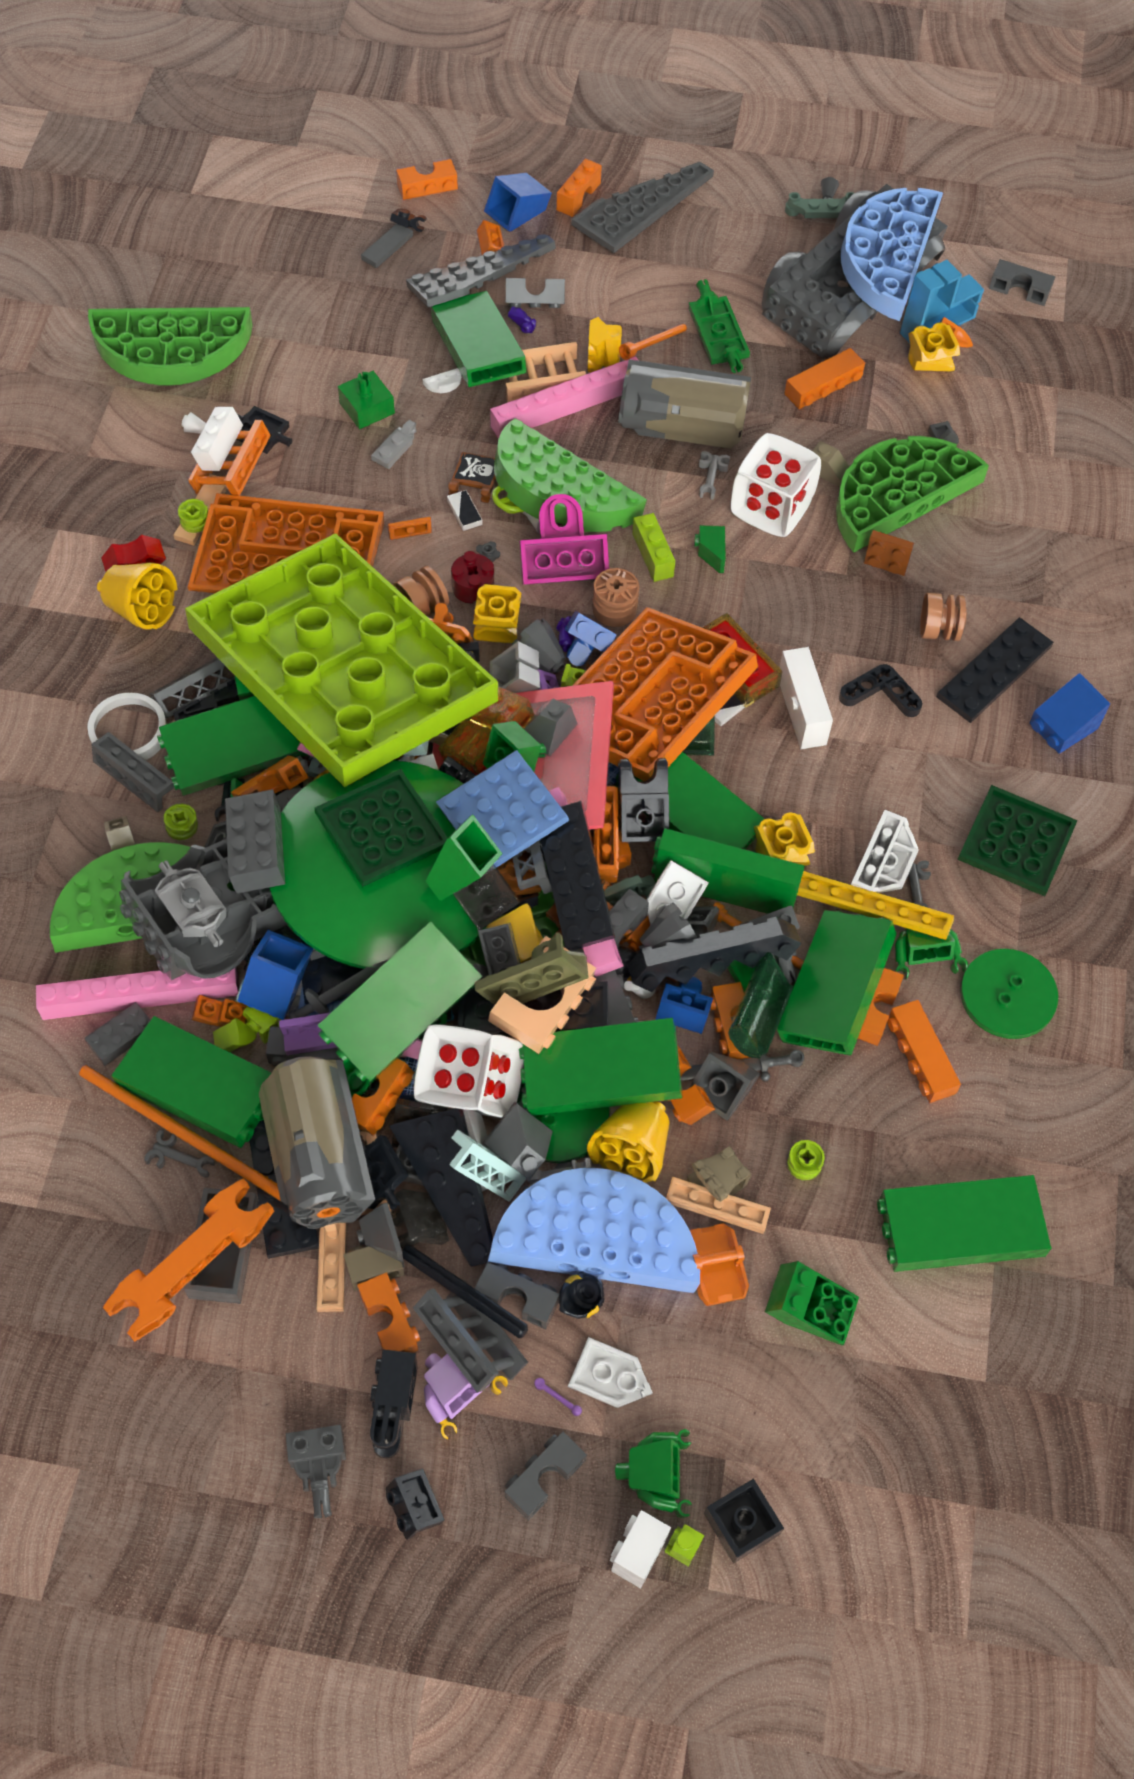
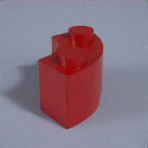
[101,535,166,572]

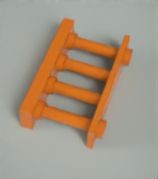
[188,420,271,496]

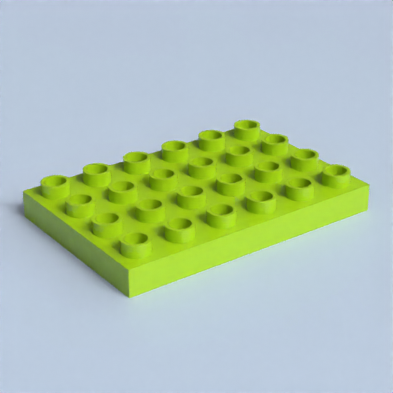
[185,534,498,787]

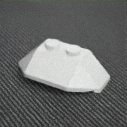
[851,810,919,893]

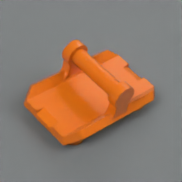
[429,603,474,644]
[690,1223,749,1306]

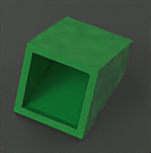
[425,814,503,901]

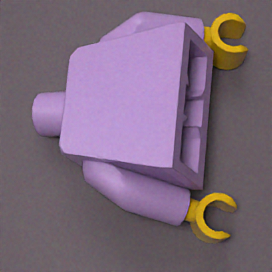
[424,1353,508,1440]

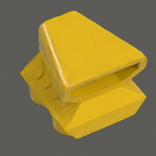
[587,317,622,373]
[908,323,960,372]
[473,584,522,643]
[754,812,815,866]
[486,903,544,963]

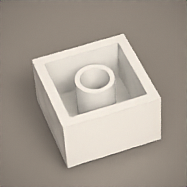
[610,1510,671,1589]

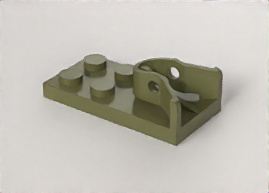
[475,933,589,1005]

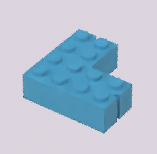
[900,260,984,344]

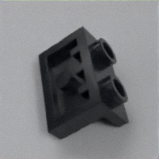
[385,1469,445,1540]

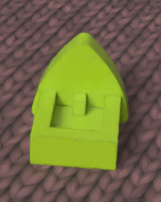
[213,1018,256,1052]

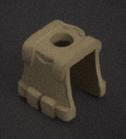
[687,1146,752,1202]

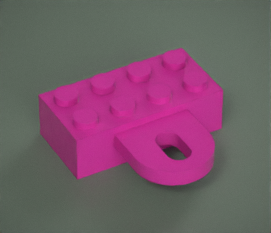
[519,494,609,585]

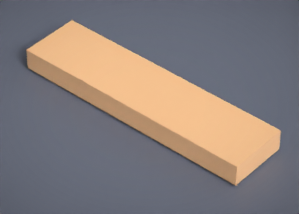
[174,474,228,546]
[666,1177,771,1234]
[317,1223,346,1312]

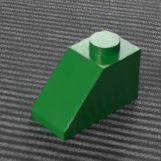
[694,525,726,573]

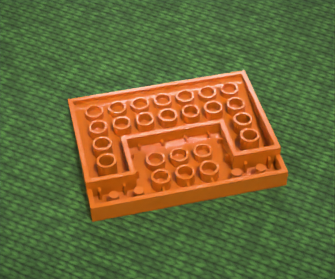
[188,493,384,593]
[572,607,758,781]

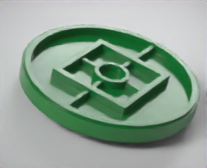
[960,949,1058,1039]
[535,1107,610,1163]

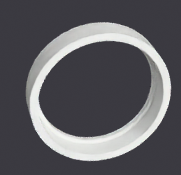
[88,693,167,760]

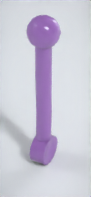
[535,1378,582,1416]

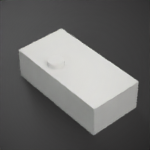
[777,647,833,749]

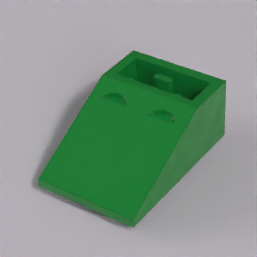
[765,1261,859,1345]

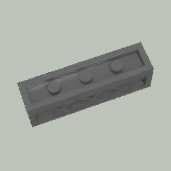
[150,658,236,718]
[91,732,174,812]
[512,840,552,894]

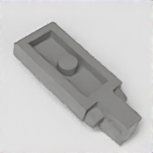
[371,420,417,469]

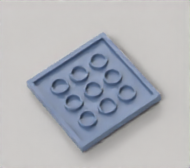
[436,750,569,873]

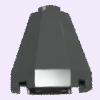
[512,618,566,674]
[639,903,698,950]

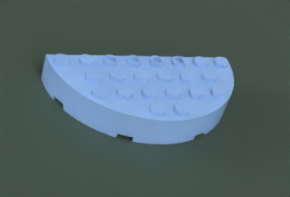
[841,188,943,321]
[488,1168,700,1293]

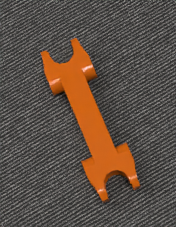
[103,1178,274,1342]

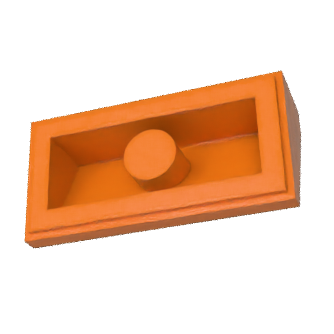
[477,220,504,255]
[388,517,432,540]

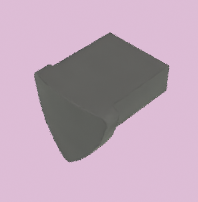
[928,421,959,444]

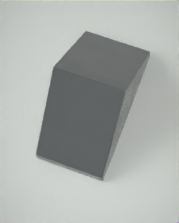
[687,906,719,938]

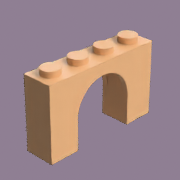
[488,936,596,1054]

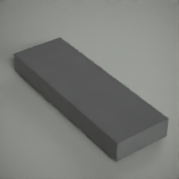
[361,224,413,268]

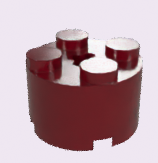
[451,551,494,604]

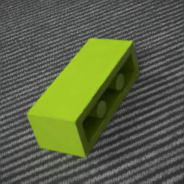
[632,513,675,582]

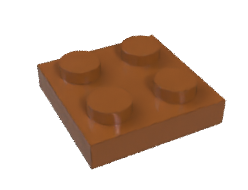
[864,530,914,576]

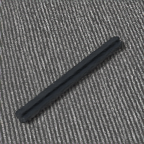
[402,1244,528,1338]

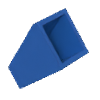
[484,173,552,232]
[1029,673,1110,754]
[238,930,314,1020]

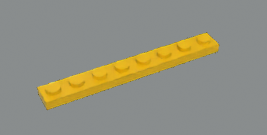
[797,871,954,940]

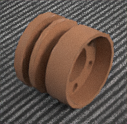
[393,566,449,617]
[592,568,640,627]
[920,592,967,641]

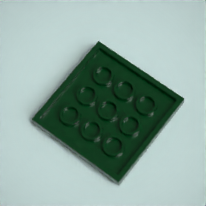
[315,769,448,887]
[957,785,1078,897]

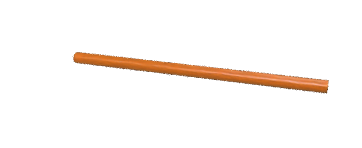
[79,1065,281,1201]

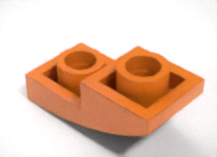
[191,995,247,1027]

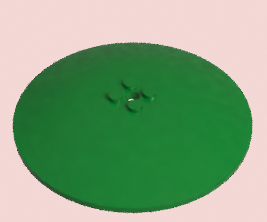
[269,760,499,969]

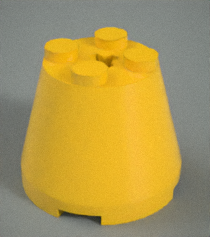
[97,563,178,629]
[587,1101,670,1183]

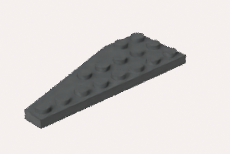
[571,162,714,253]
[406,234,556,307]

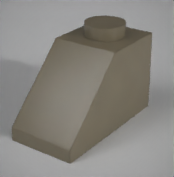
[812,441,849,487]
[104,816,135,851]
[344,1246,404,1291]

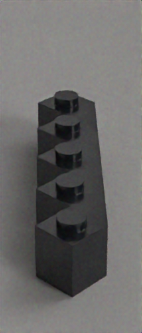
[628,917,802,992]

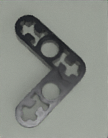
[839,664,923,717]

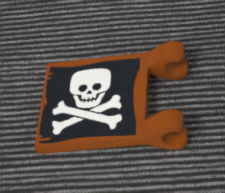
[448,452,496,503]

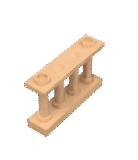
[506,342,586,402]

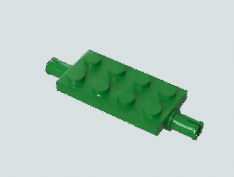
[688,279,750,373]

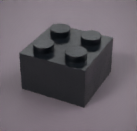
[704,1478,784,1564]

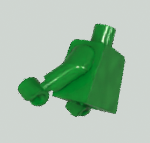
[895,928,968,980]
[615,1429,692,1518]

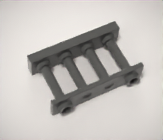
[413,1280,528,1393]

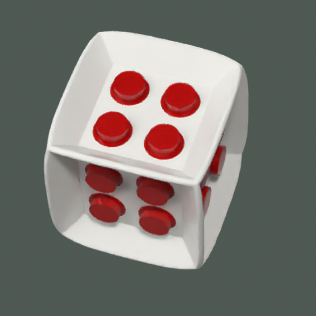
[731,433,821,537]
[414,1025,524,1118]

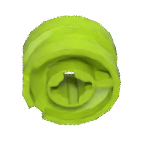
[178,499,208,533]
[164,803,198,840]
[787,1140,825,1180]

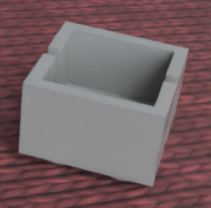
[490,641,540,695]

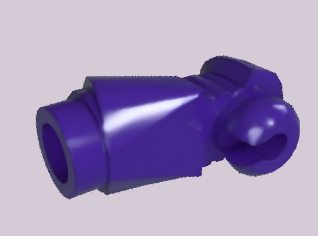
[508,306,536,334]
[556,616,575,652]

